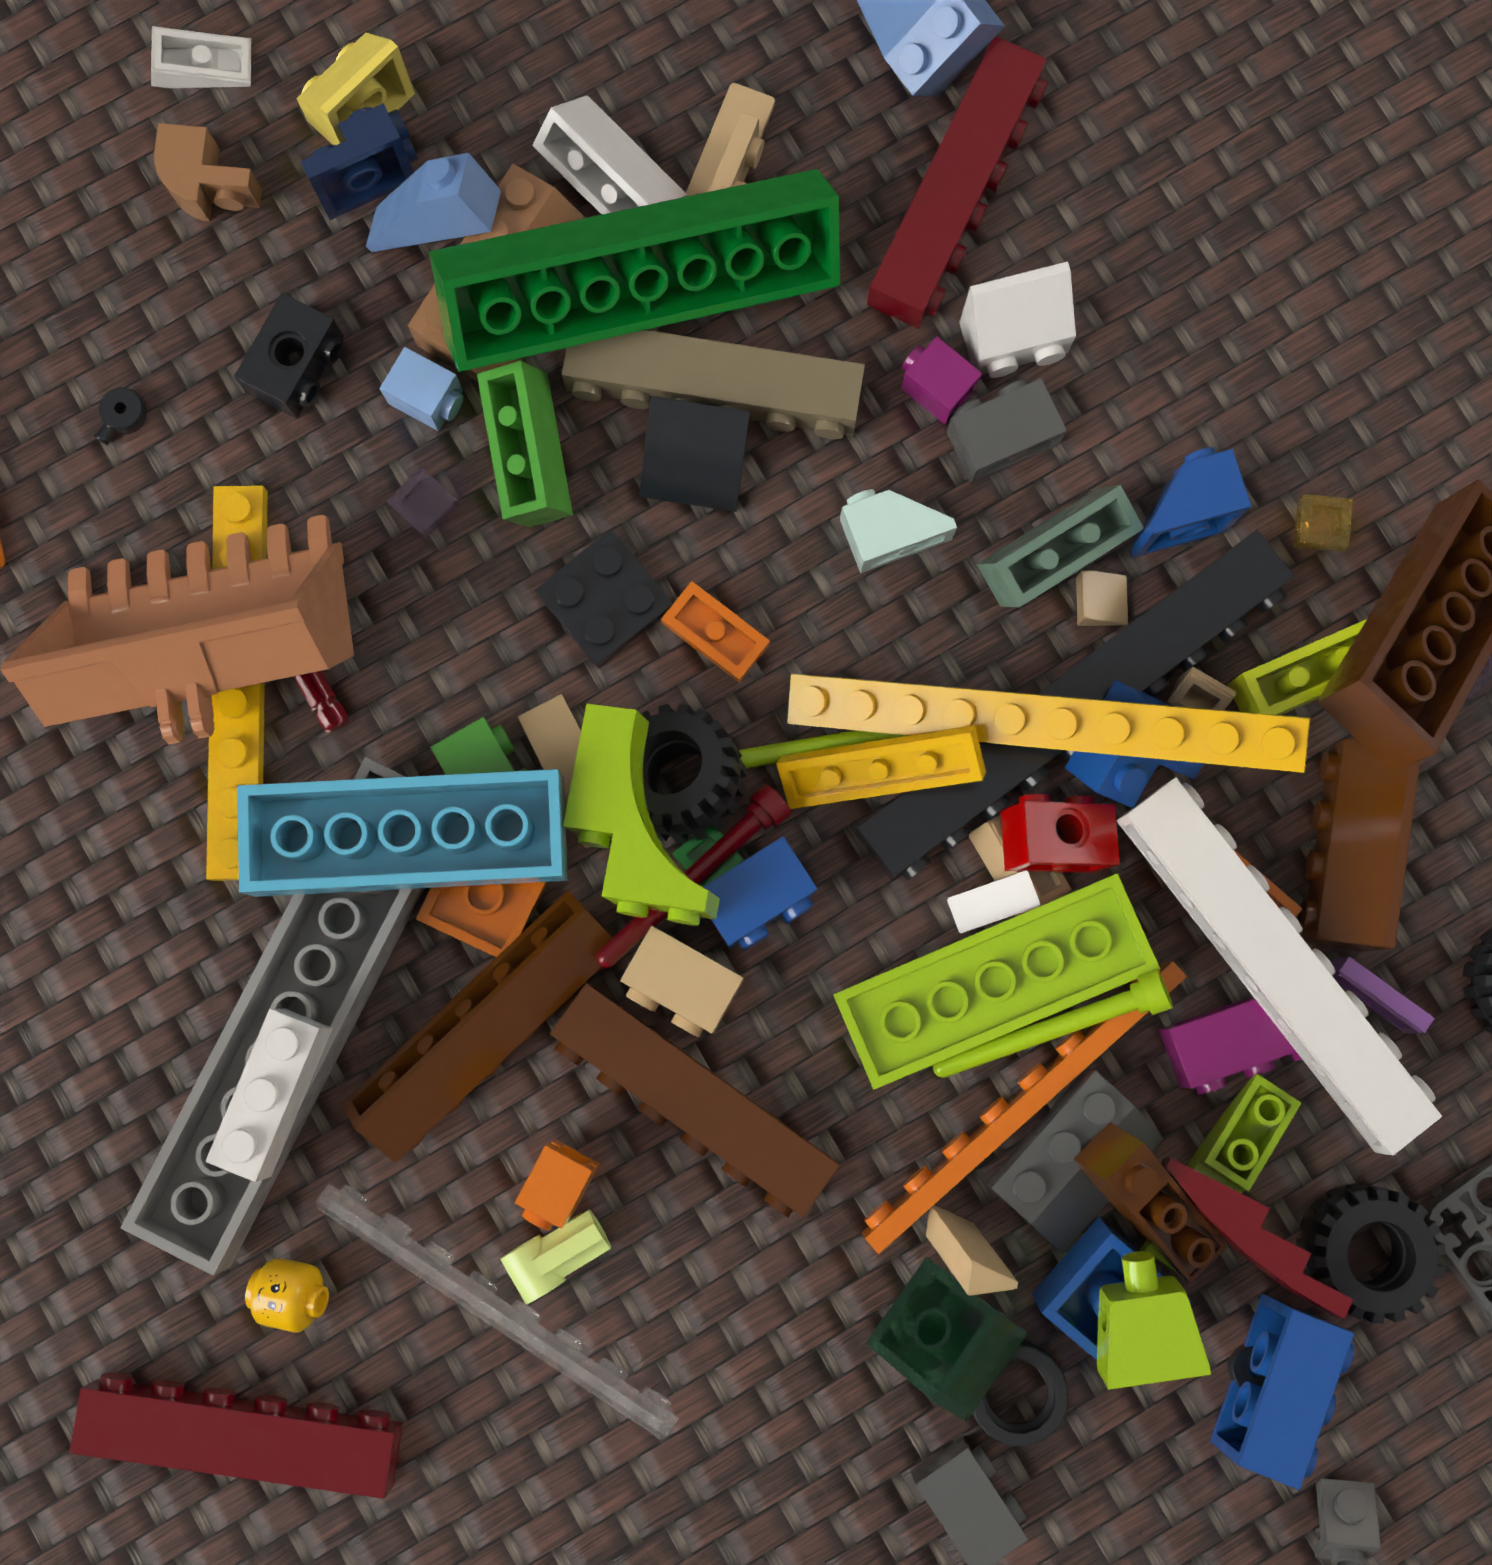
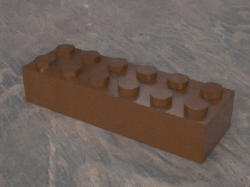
[1318,479,1492,772]

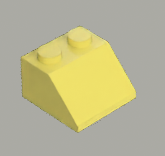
[296,33,415,145]

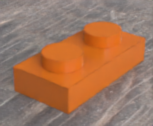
[661,581,770,683]

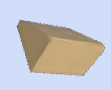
[1076,570,1128,626]
[1167,666,1237,710]

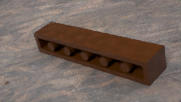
[342,890,613,1163]
[550,983,840,1217]

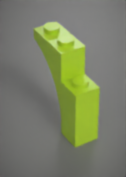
[563,703,720,926]

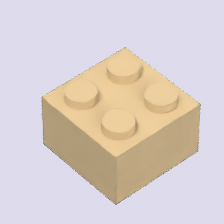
[620,926,744,1037]

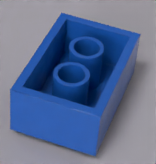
[1210,1293,1354,1490]

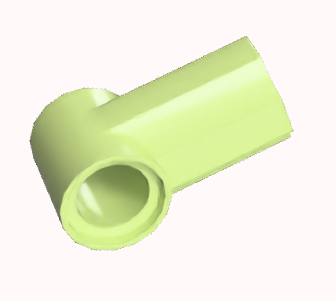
[500,1209,611,1305]

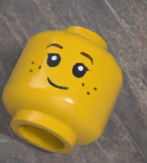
[245,1258,329,1333]

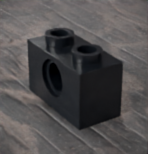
[234,293,344,419]

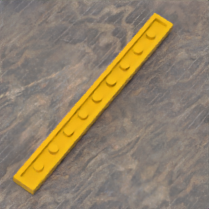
[787,674,1310,773]

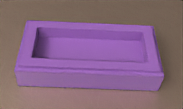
[1331,956,1435,1034]

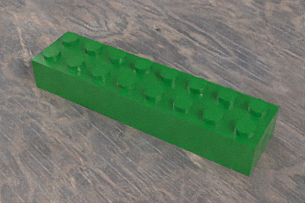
[429,169,840,372]

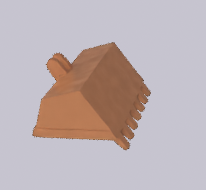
[0,515,354,745]

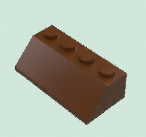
[1298,739,1420,952]

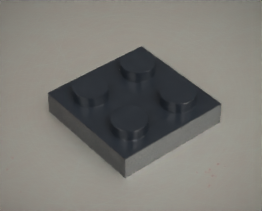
[534,529,673,669]

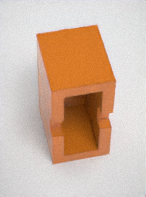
[515,1139,600,1231]

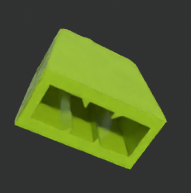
[1097,1251,1211,1390]

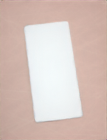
[947,871,1040,933]

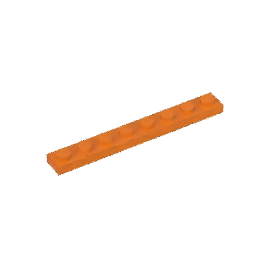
[862,961,1187,1254]

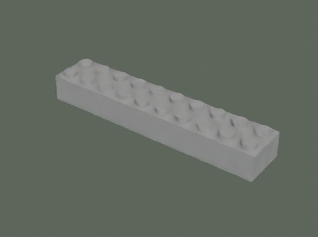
[120,757,425,1276]

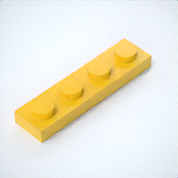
[776,725,986,809]

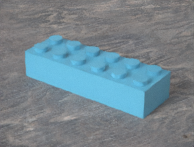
[237,769,568,897]

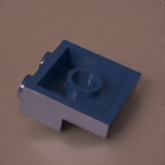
[300,103,418,220]

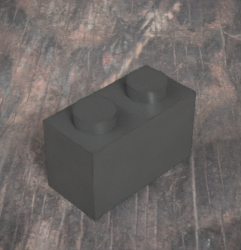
[946,378,1067,484]
[911,1437,1028,1565]

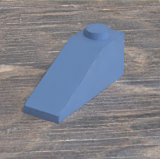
[366,153,501,252]

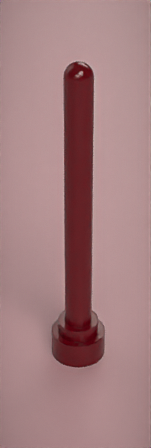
[596,784,792,968]

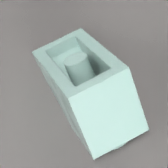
[840,489,957,573]

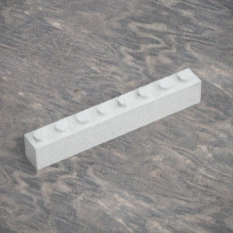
[1116,777,1442,1155]

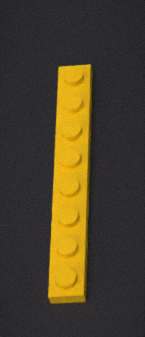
[206,486,268,881]

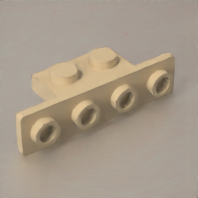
[686,83,775,196]

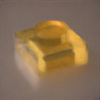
[1294,494,1353,552]

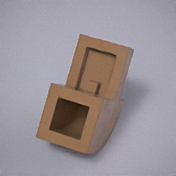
[154,123,262,222]

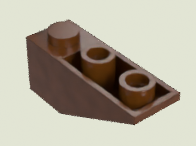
[1074,1122,1227,1284]

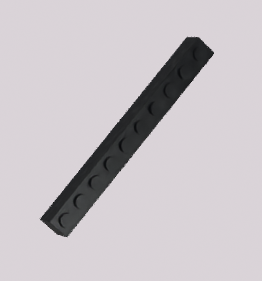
[855,529,1295,881]

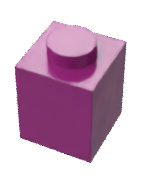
[901,336,982,425]

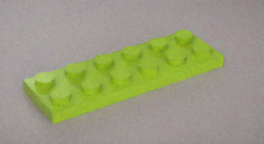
[833,873,1160,1090]

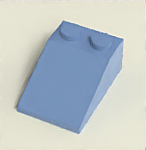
[857,0,1005,97]

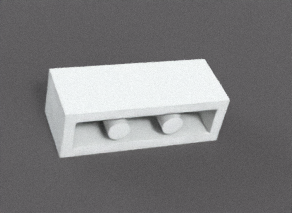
[532,95,688,214]
[205,1009,333,1182]

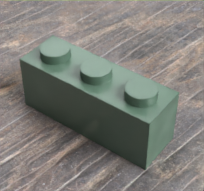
[977,485,1144,608]

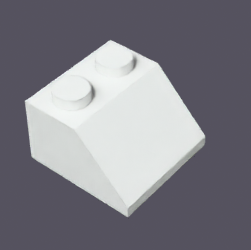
[959,261,1076,378]

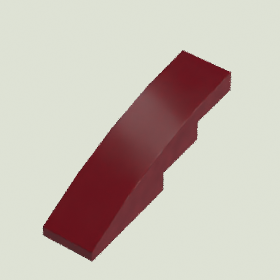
[1161,1158,1353,1319]

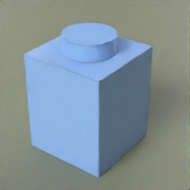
[379,347,463,431]

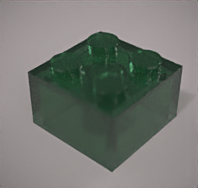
[865,1256,1028,1421]

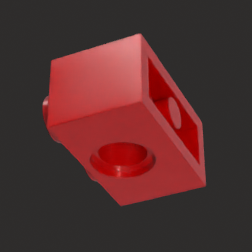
[1001,794,1120,873]

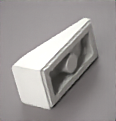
[151,26,251,88]

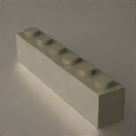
[562,330,865,439]

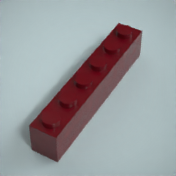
[867,36,1049,329]
[69,1373,404,1499]

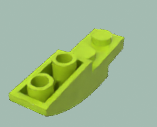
[1140,1074,1301,1279]

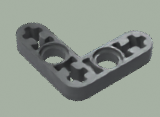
[1424,1155,1492,1323]

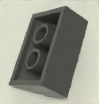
[985,1069,1163,1254]

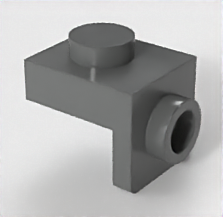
[1314,1478,1381,1565]

